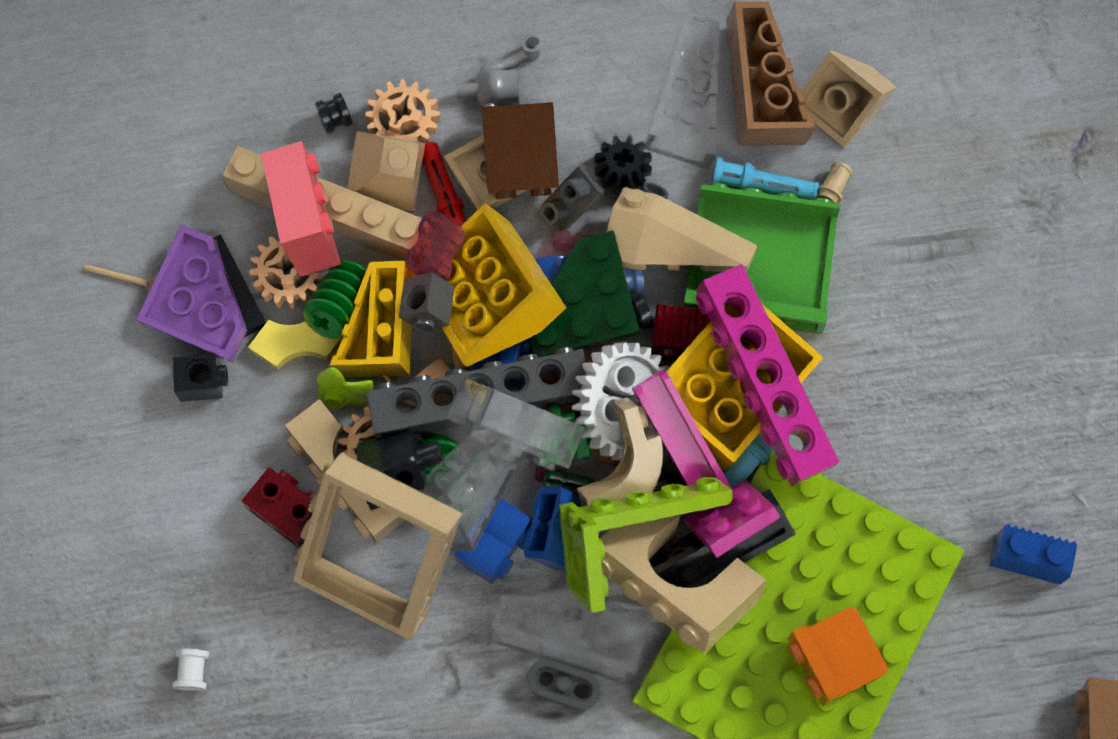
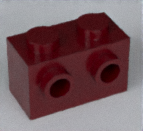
[241,467,316,548]

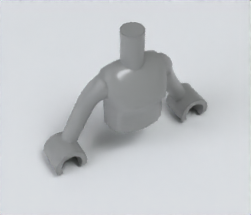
[456,34,540,107]

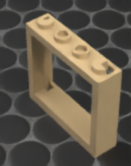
[293,453,463,640]

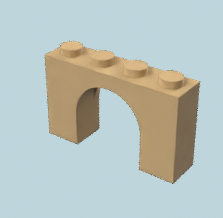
[600,515,766,654]

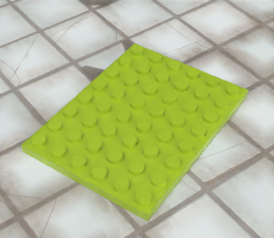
[632,450,965,739]

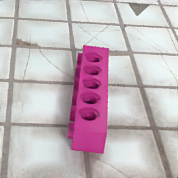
[696,264,840,487]

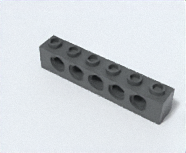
[366,347,587,438]

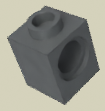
[399,272,454,333]

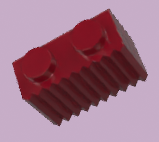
[651,304,710,361]

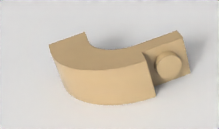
[577,397,663,507]

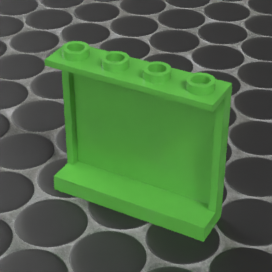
[683,183,841,334]

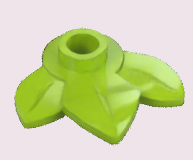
[316,367,373,409]

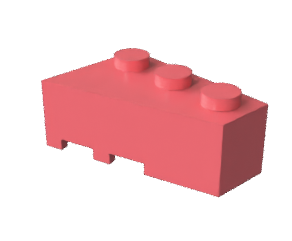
[261,141,341,277]

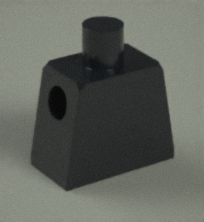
[357,431,445,511]

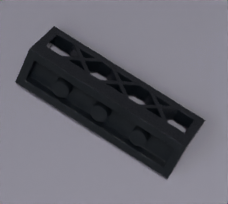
[649,489,796,588]

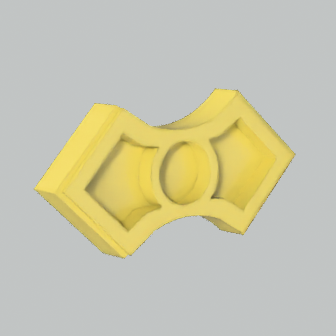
[248,320,344,370]

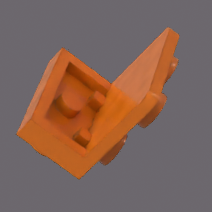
[787,607,888,706]

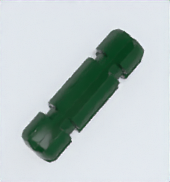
[542,469,600,496]

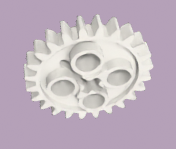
[572,342,669,460]

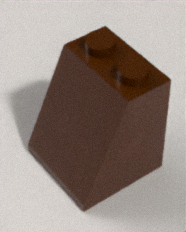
[481,102,559,199]

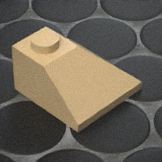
[802,50,897,148]
[347,131,425,212]

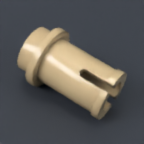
[816,161,853,204]

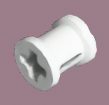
[172,649,209,691]

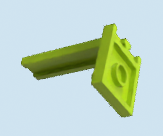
[559,477,733,613]

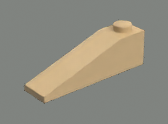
[607,187,757,272]

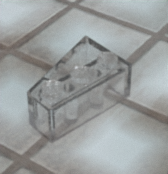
[446,377,586,470]
[419,426,523,551]

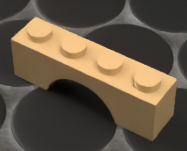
[285,399,406,544]

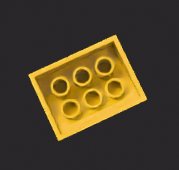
[413,203,566,367]
[666,304,823,471]

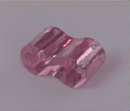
[405,210,465,281]

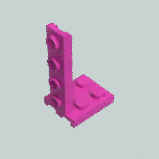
[631,369,780,558]

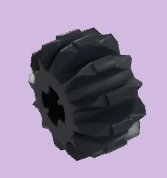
[594,135,652,195]

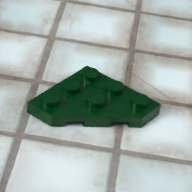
[530,230,640,358]

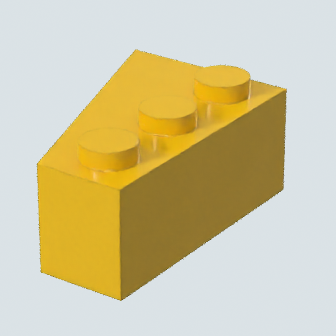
[329,261,414,378]

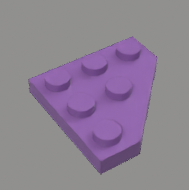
[136,224,247,362]

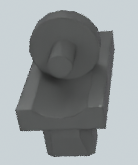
[539,165,605,232]

